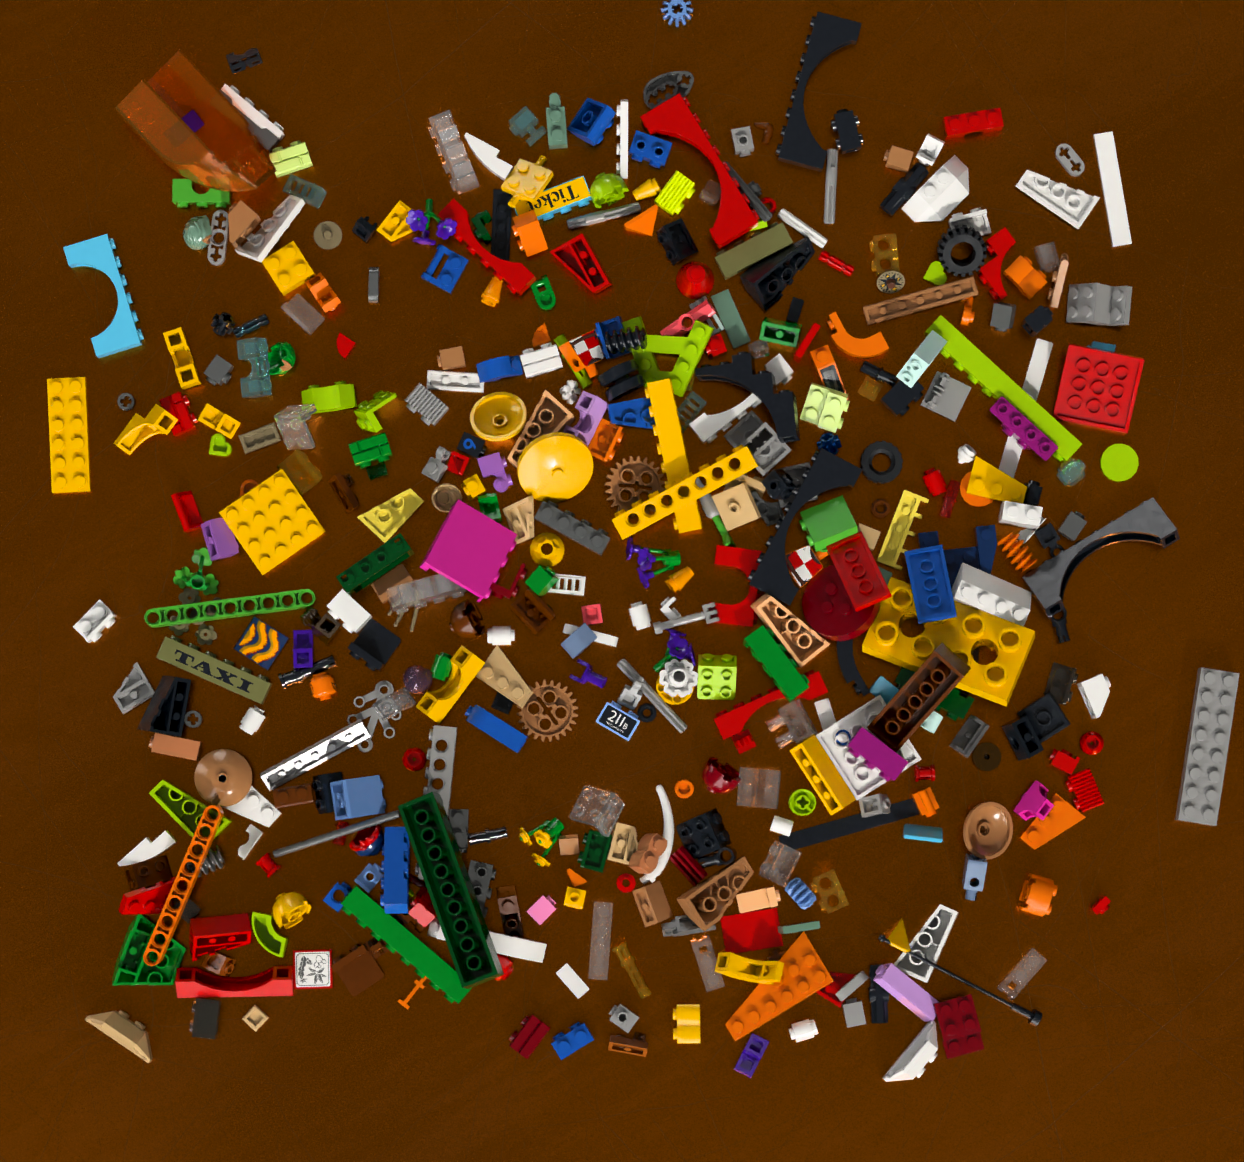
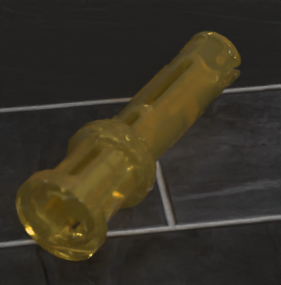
[612,941,652,999]

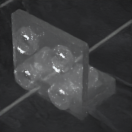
[274,404,317,450]
[569,785,625,837]

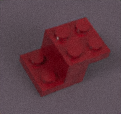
[933,994,984,1059]

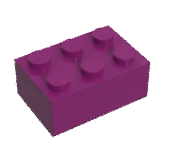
[846,727,908,782]

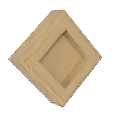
[242,1004,269,1032]

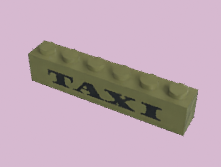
[156,635,272,705]

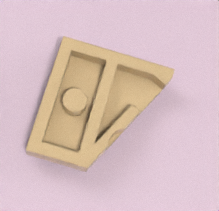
[502,495,534,544]

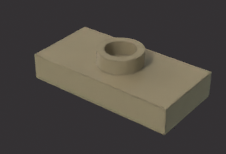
[239,422,281,454]

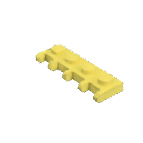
[876,490,929,571]

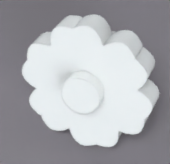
[659,659,698,698]

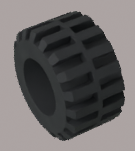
[937,225,987,277]

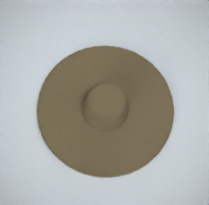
[314,221,342,250]

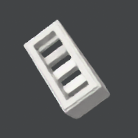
[548,574,586,596]

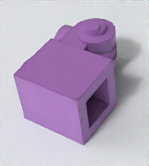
[477,452,513,492]

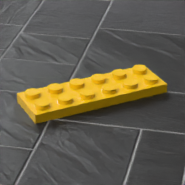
[47,377,91,493]

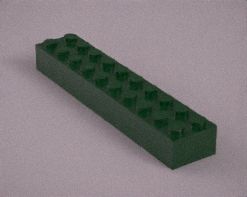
[398,792,504,989]

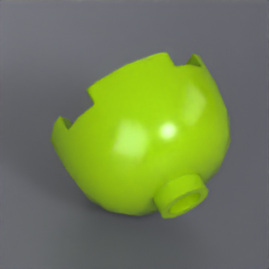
[590,172,629,208]

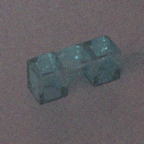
[237,337,272,398]

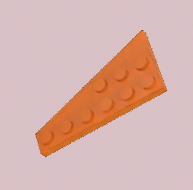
[725,931,834,1041]

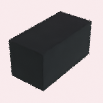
[786,297,804,324]

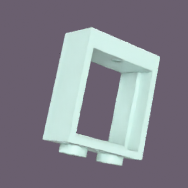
[896,330,948,388]

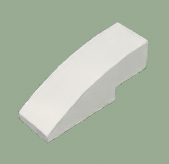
[464,132,513,181]
[117,830,178,866]

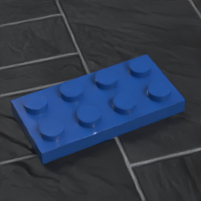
[904,545,957,624]

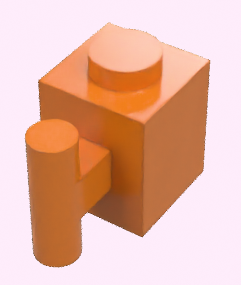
[911,787,940,818]

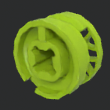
[788,789,816,816]

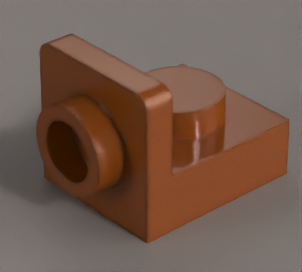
[201,951,236,977]

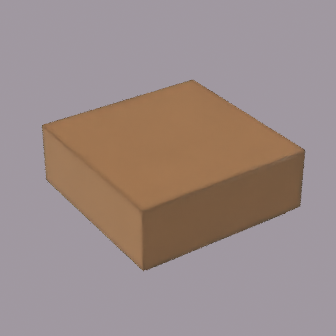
[559,834,580,856]

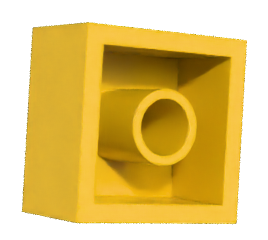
[262,241,315,296]

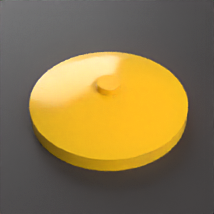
[517,432,593,503]

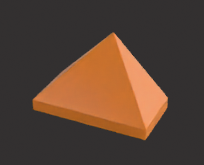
[624,204,658,236]

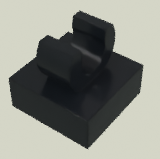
[352,216,377,243]

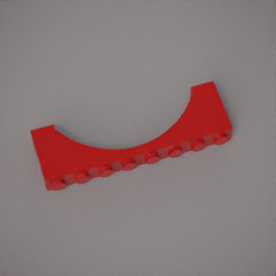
[640,93,760,249]

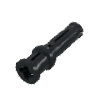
[278,655,337,690]

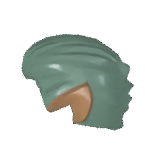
[183,215,212,250]

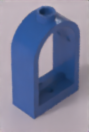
[464,704,528,753]

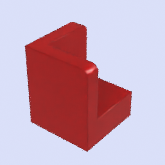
[446,451,470,477]

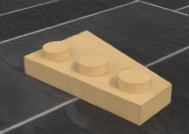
[476,645,533,708]

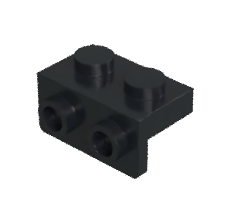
[312,772,343,814]

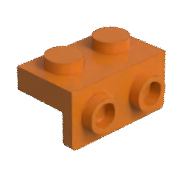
[588,418,624,463]

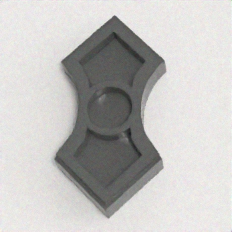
[750,490,785,526]

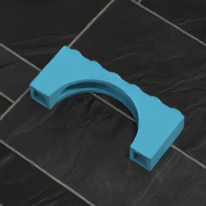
[63,234,144,358]

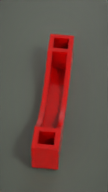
[438,198,536,296]
[713,670,828,740]
[175,966,294,998]

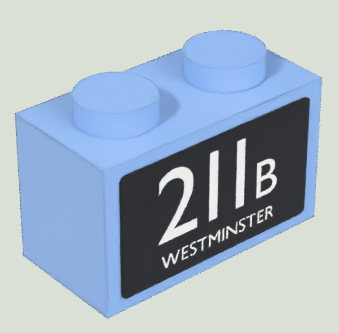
[595,701,640,741]

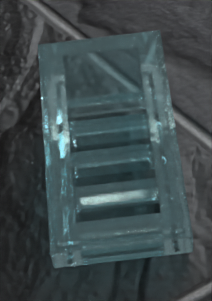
[282,174,327,208]
[677,391,707,433]

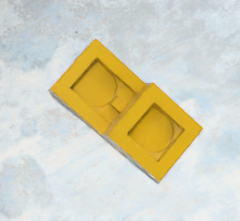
[197,403,241,439]

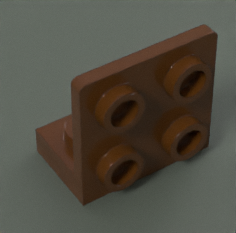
[123,855,172,892]

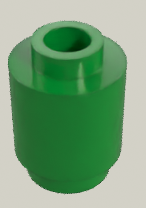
[430,652,452,682]

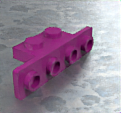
[989,397,1058,461]

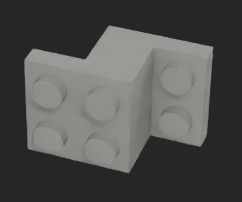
[1066,283,1132,326]
[723,410,791,476]

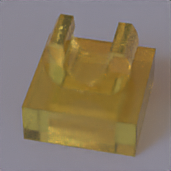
[857,376,883,402]

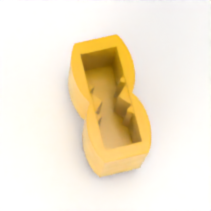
[673,1004,701,1044]

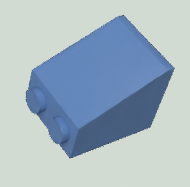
[330,775,386,821]

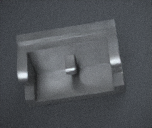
[949,714,990,758]

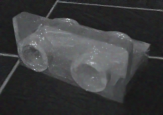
[759,841,802,888]

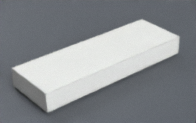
[426,370,484,393]

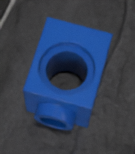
[323,881,352,912]

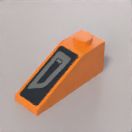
[809,344,849,400]

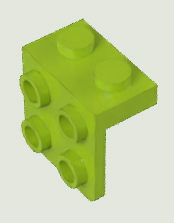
[354,390,397,433]
[697,653,737,700]

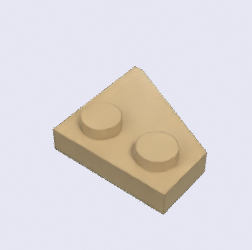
[606,822,638,865]

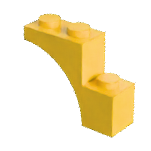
[113,404,178,455]

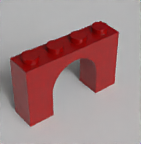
[709,545,763,628]

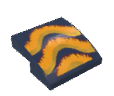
[234,616,288,670]

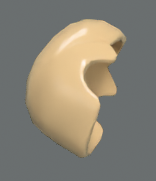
[431,483,462,512]

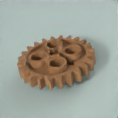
[604,456,666,518]
[516,680,579,742]

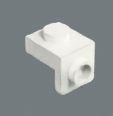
[916,133,945,166]

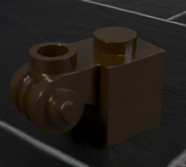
[300,607,341,645]

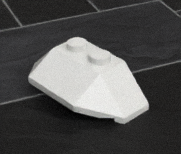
[901,155,969,222]
[882,1020,938,1082]

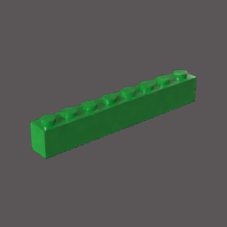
[340,885,472,1004]

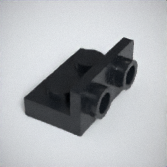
[656,218,699,265]

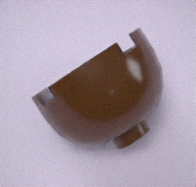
[449,600,485,639]

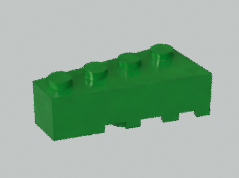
[743,625,809,702]

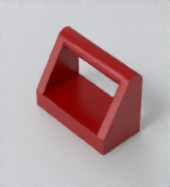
[171,490,204,533]

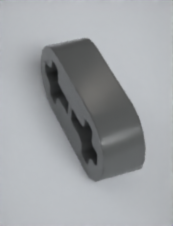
[368,267,380,303]

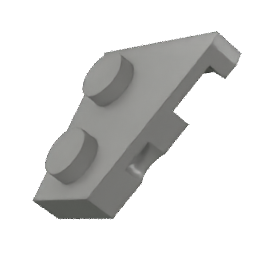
[113,662,155,714]

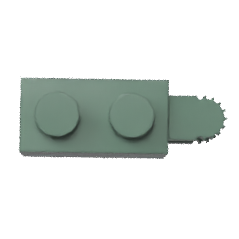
[546,93,568,149]

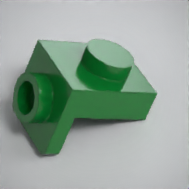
[478,493,502,522]

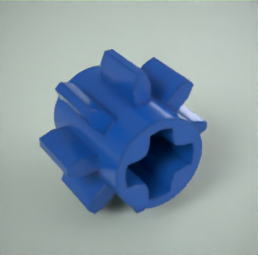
[817,433,842,455]

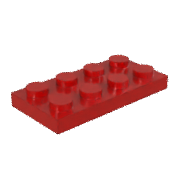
[826,531,892,612]

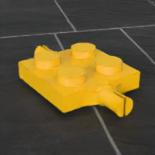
[501,155,554,208]

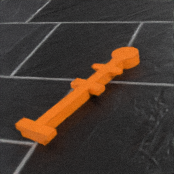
[397,976,429,1010]

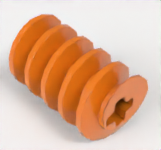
[997,531,1038,573]

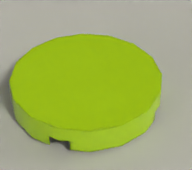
[1100,444,1139,482]

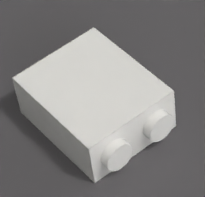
[998,501,1043,530]

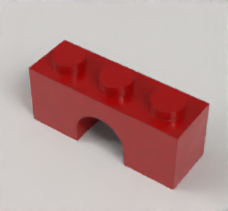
[942,108,1004,140]

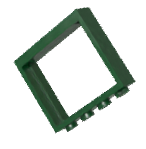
[336,533,415,597]

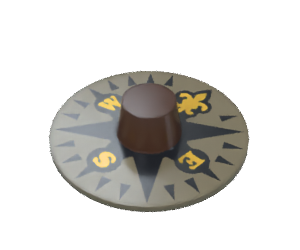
[876,270,905,294]

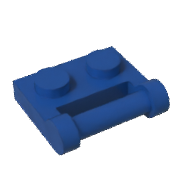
[421,244,469,294]

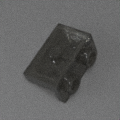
[1043,662,1079,706]

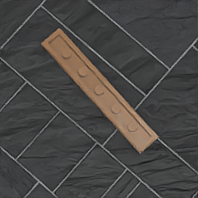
[863,276,979,326]

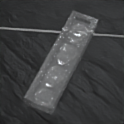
[588,901,613,980]

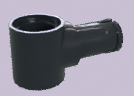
[1049,609,1070,643]
[698,846,737,869]

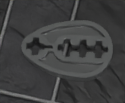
[643,71,694,110]

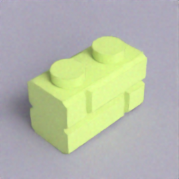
[269,140,313,178]

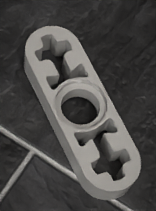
[207,210,229,266]

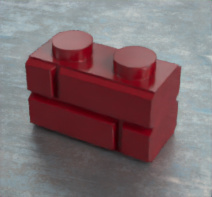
[508,1013,551,1059]

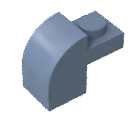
[561,623,597,659]

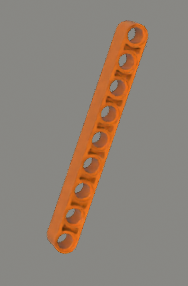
[143,804,224,966]

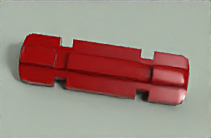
[818,250,854,276]

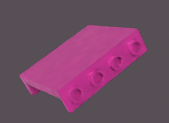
[419,499,517,602]

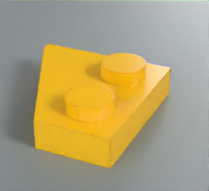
[376,200,414,242]

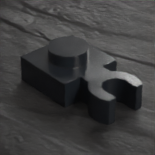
[1034,522,1064,557]

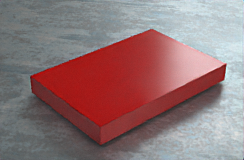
[720,907,783,954]

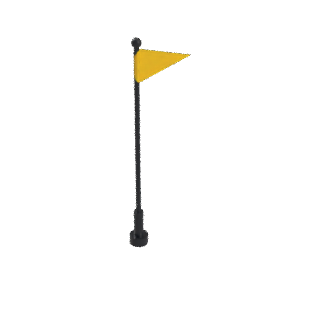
[878,919,1042,1027]

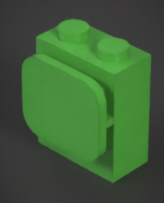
[799,495,858,552]

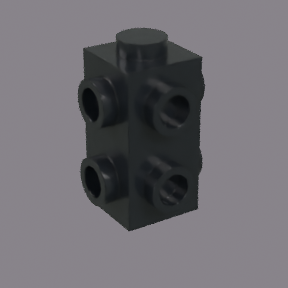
[831,109,864,154]

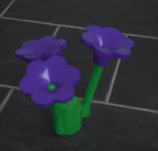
[626,536,681,589]

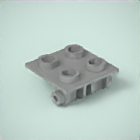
[921,371,972,422]

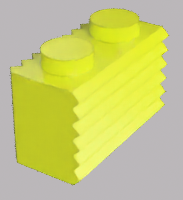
[654,170,696,216]

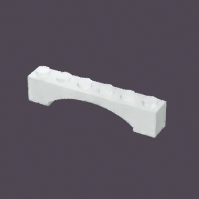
[689,353,794,444]

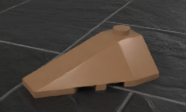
[677,856,754,931]

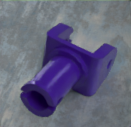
[569,659,607,689]

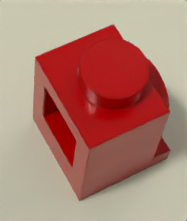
[705,333,727,360]
[1048,749,1080,775]

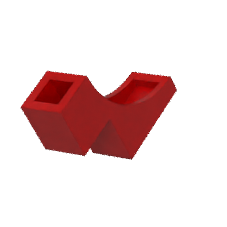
[977,227,1016,302]

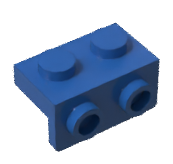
[595,316,632,360]

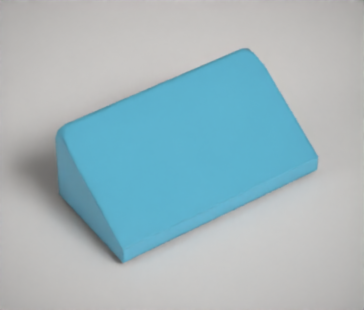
[869,675,899,704]
[903,824,943,843]

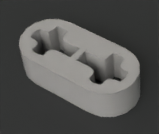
[1055,144,1085,177]
[835,970,869,1002]

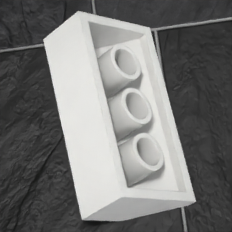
[951,563,1032,627]

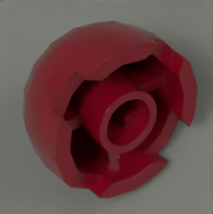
[702,757,741,794]

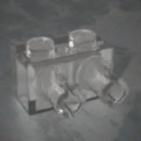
[766,699,818,749]

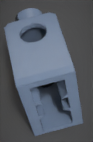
[962,853,988,901]

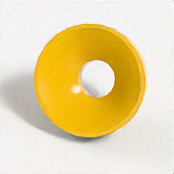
[530,532,565,567]

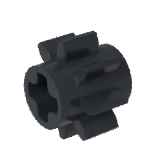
[210,312,236,336]

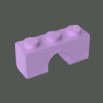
[563,391,608,447]

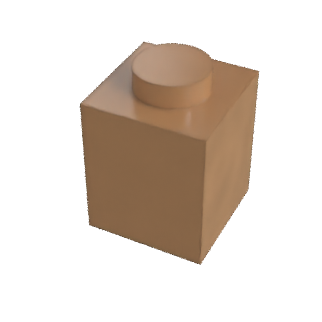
[883,145,914,173]
[437,346,466,371]

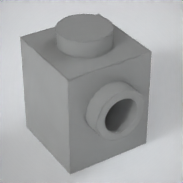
[731,126,754,157]
[608,1003,639,1033]

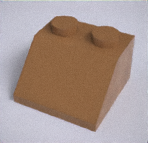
[228,200,261,248]

